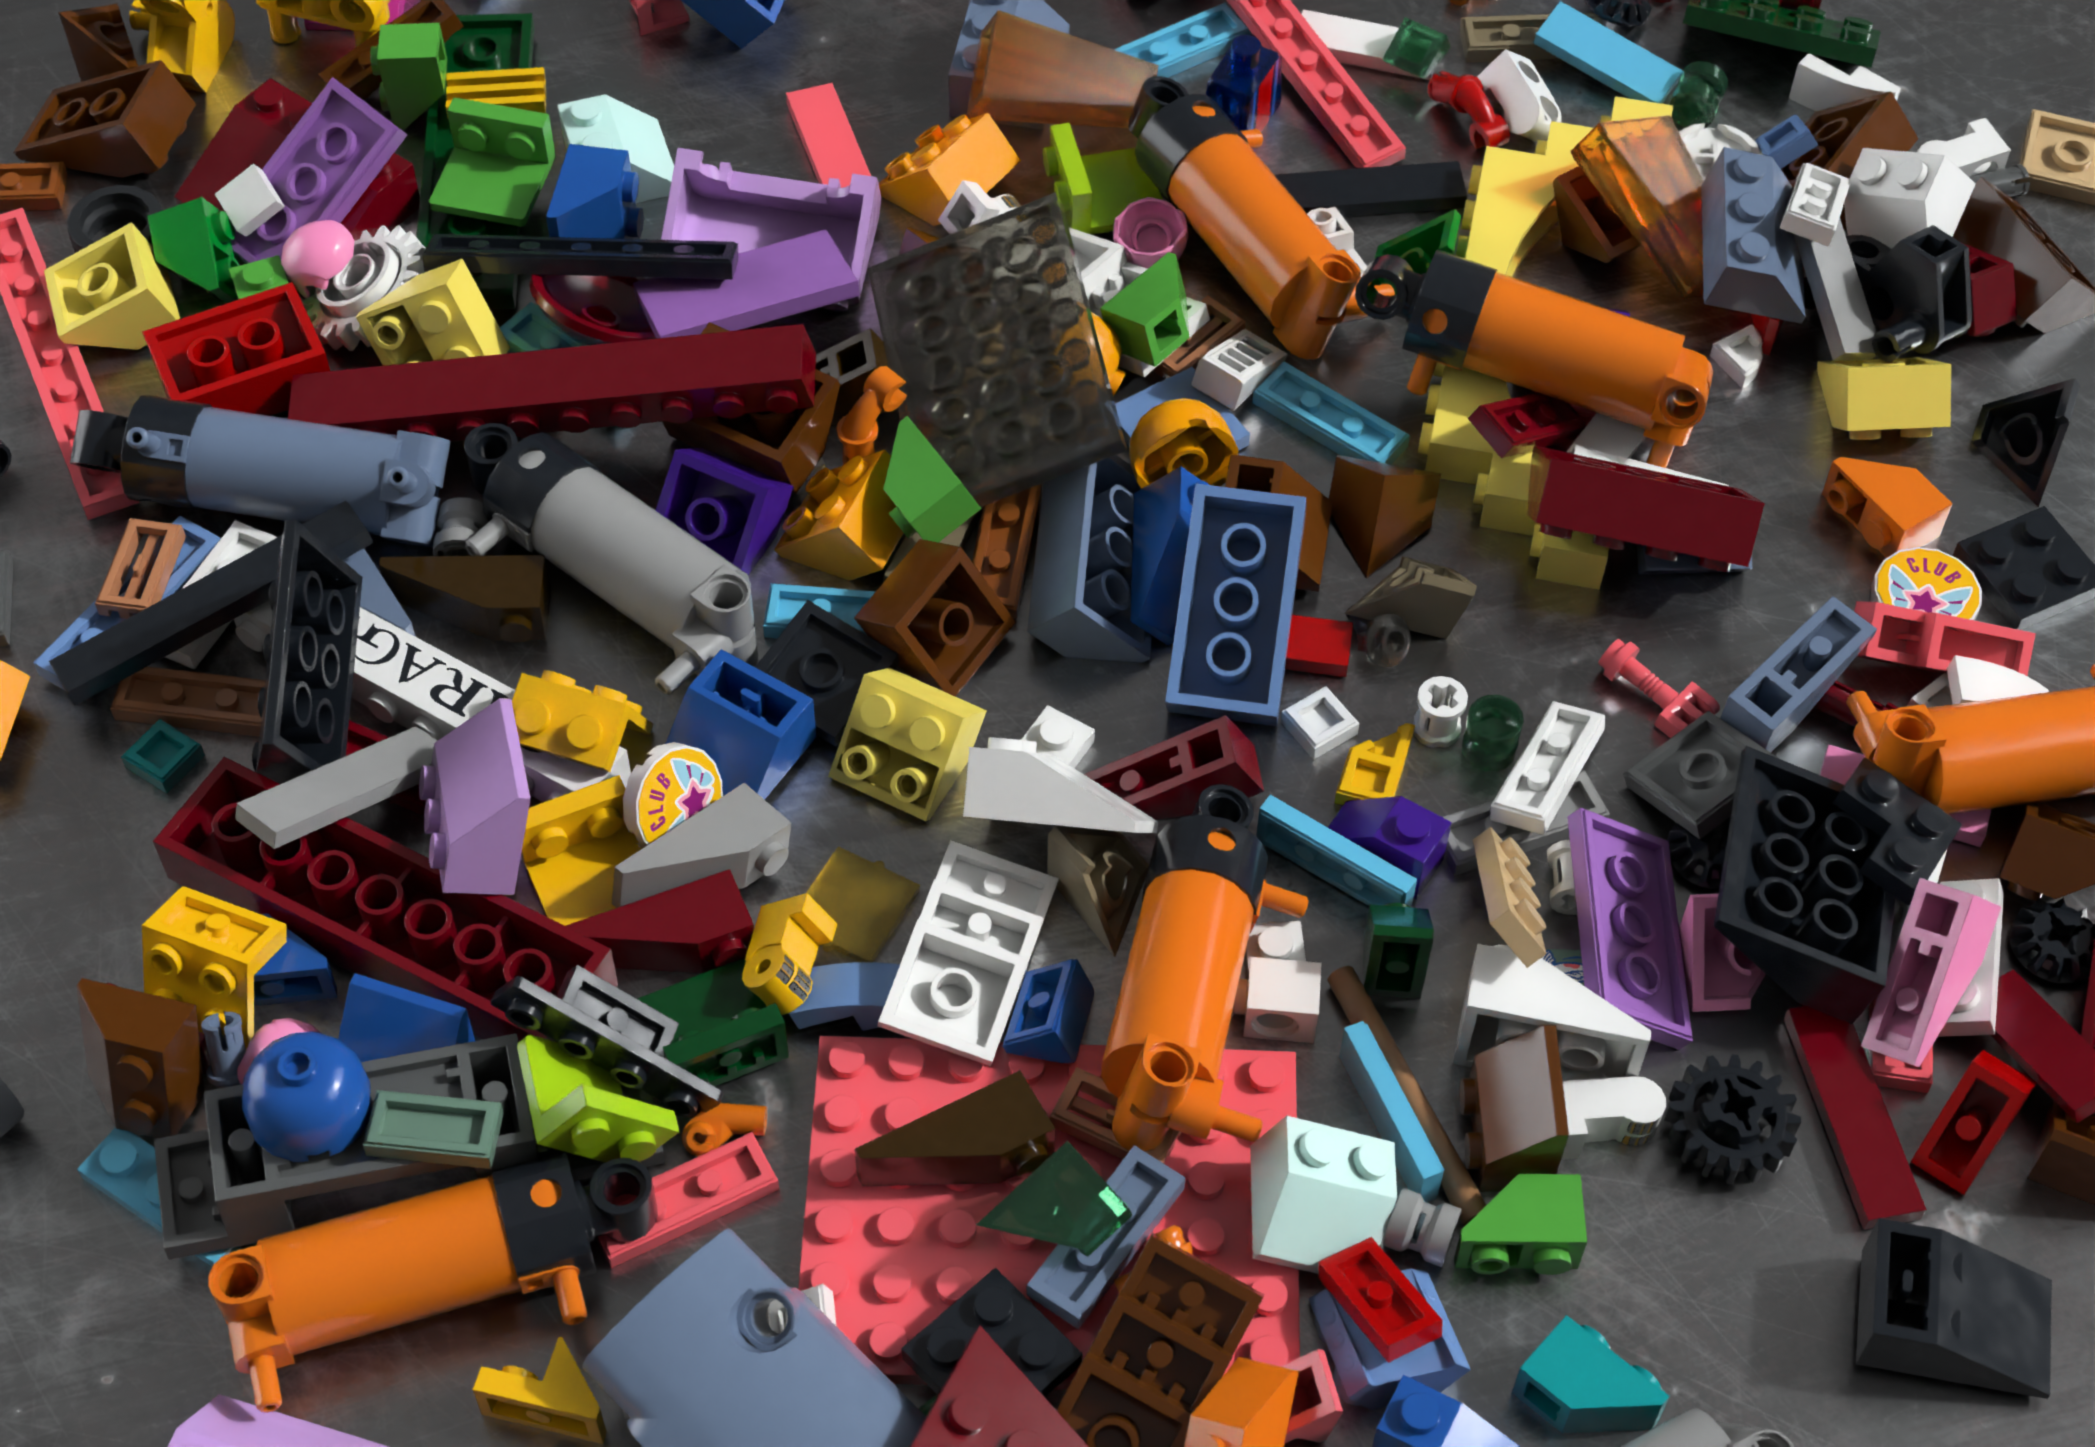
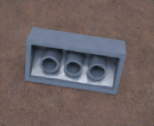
[1027,436,1152,663]

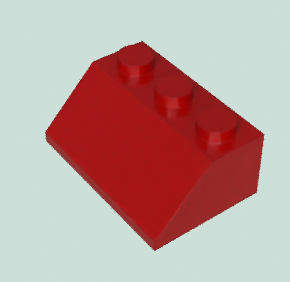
[142,282,330,416]

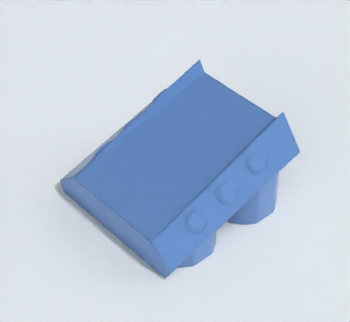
[1308,1269,1471,1410]

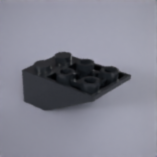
[1856,1218,2052,1399]

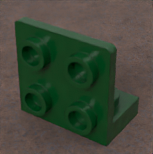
[638,959,789,1087]

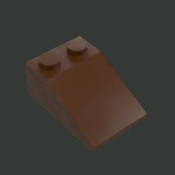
[13,60,196,178]

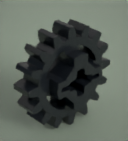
[1664,1054,1801,1184]

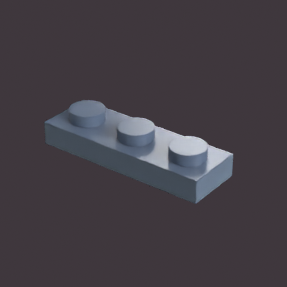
[1027,1145,1186,1329]

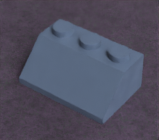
[948,0,1070,130]
[1701,147,1805,323]

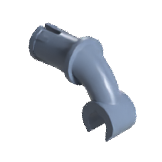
[201,1012,246,1089]

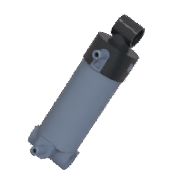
[70,395,450,547]

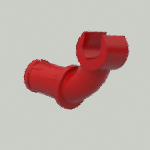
[1427,71,1510,149]

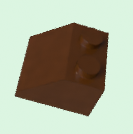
[854,539,1016,697]
[76,978,204,1138]
[1459,1025,1569,1192]

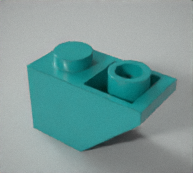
[1512,1315,1670,1434]

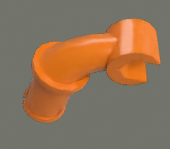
[836,366,907,465]

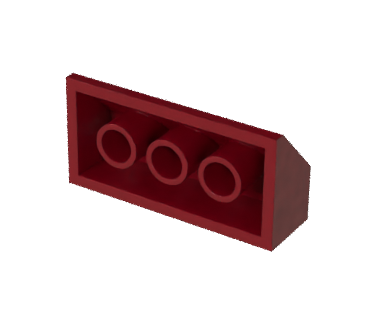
[1527,445,1765,572]

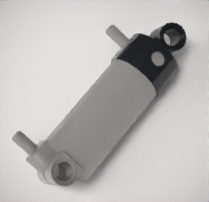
[464,423,758,695]

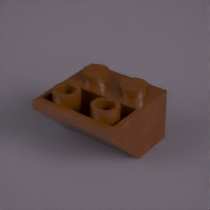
[1225,454,1333,592]

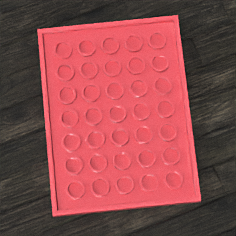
[798,1036,1300,1390]

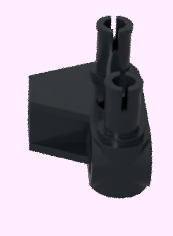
[1804,225,1972,362]

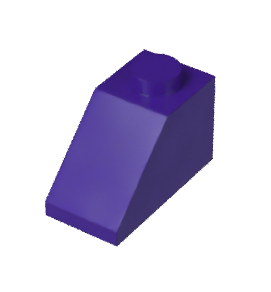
[1328,796,1452,900]

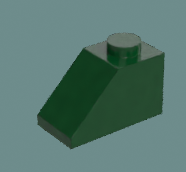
[1363,903,1434,999]

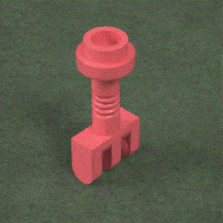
[1598,639,1720,738]

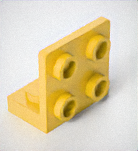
[521,775,642,926]
[142,886,286,1050]

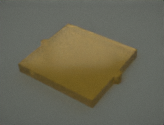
[806,846,920,962]

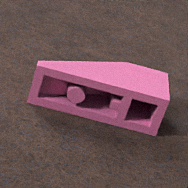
[1861,878,2001,1067]

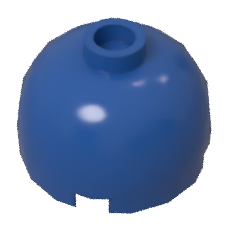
[242,1032,372,1162]

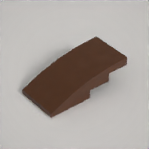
[1056,1233,1264,1447]

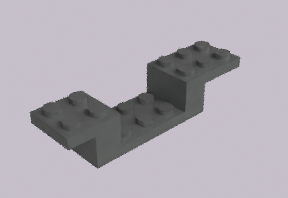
[154,1033,665,1260]

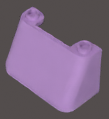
[661,148,882,312]

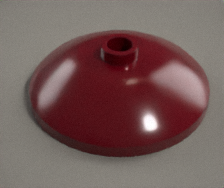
[529,274,657,345]

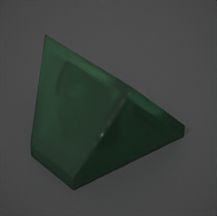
[976,1140,1133,1257]

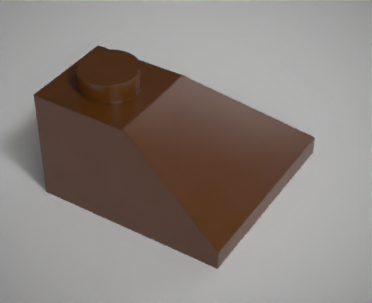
[1999,802,2095,901]

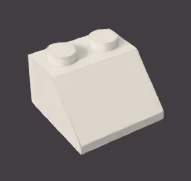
[1844,148,1975,249]

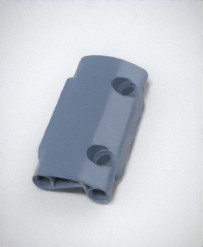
[582,1228,926,1447]

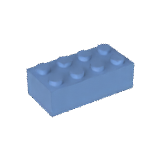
[1165,483,1306,726]

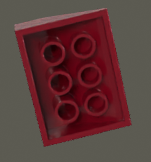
[174,78,420,241]

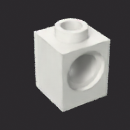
[1234,957,1321,1043]

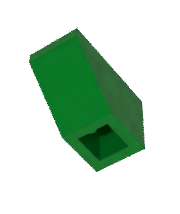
[147,197,240,304]

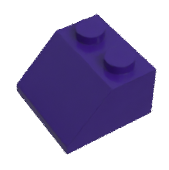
[656,448,794,575]

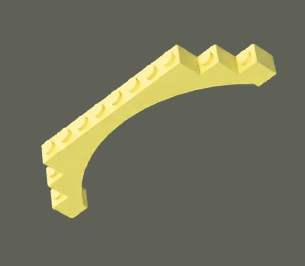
[1418,96,1673,590]

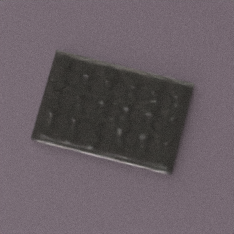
[867,192,1127,507]

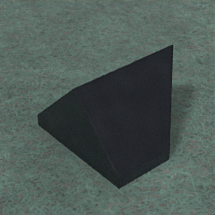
[1972,378,2080,507]

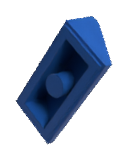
[1002,959,1094,1063]

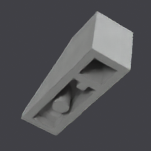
[612,783,791,908]

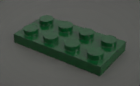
[1682,0,1881,68]

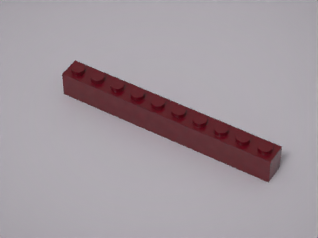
[288,324,816,442]

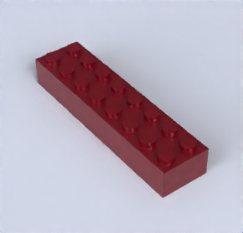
[153,756,618,1043]

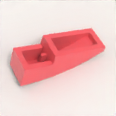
[1854,601,2036,676]

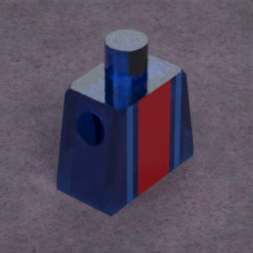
[1206,35,1281,132]

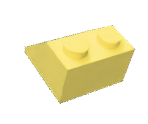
[44,222,180,350]
[1817,357,1951,440]

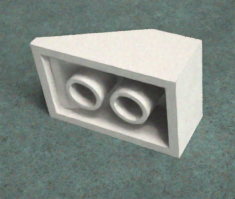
[963,737,1158,833]
[1453,944,1651,1081]

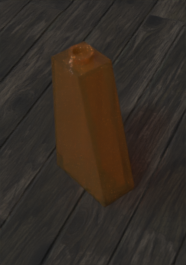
[966,10,1159,128]
[1570,115,1704,299]

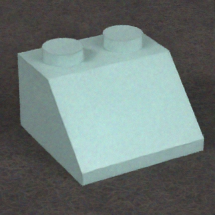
[558,94,674,203]
[1250,1116,1397,1274]

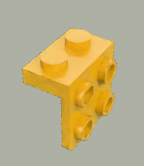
[511,670,654,772]

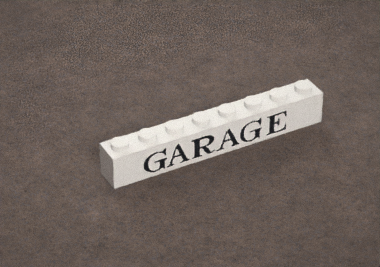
[234,600,631,802]

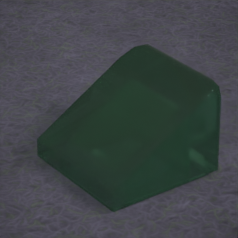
[1383,17,1451,80]

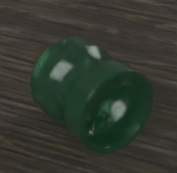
[1668,61,1728,128]
[1461,695,1524,772]

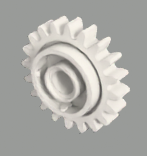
[302,225,425,351]

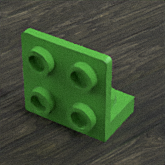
[429,97,556,227]

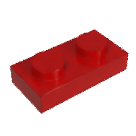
[1319,1237,1442,1363]

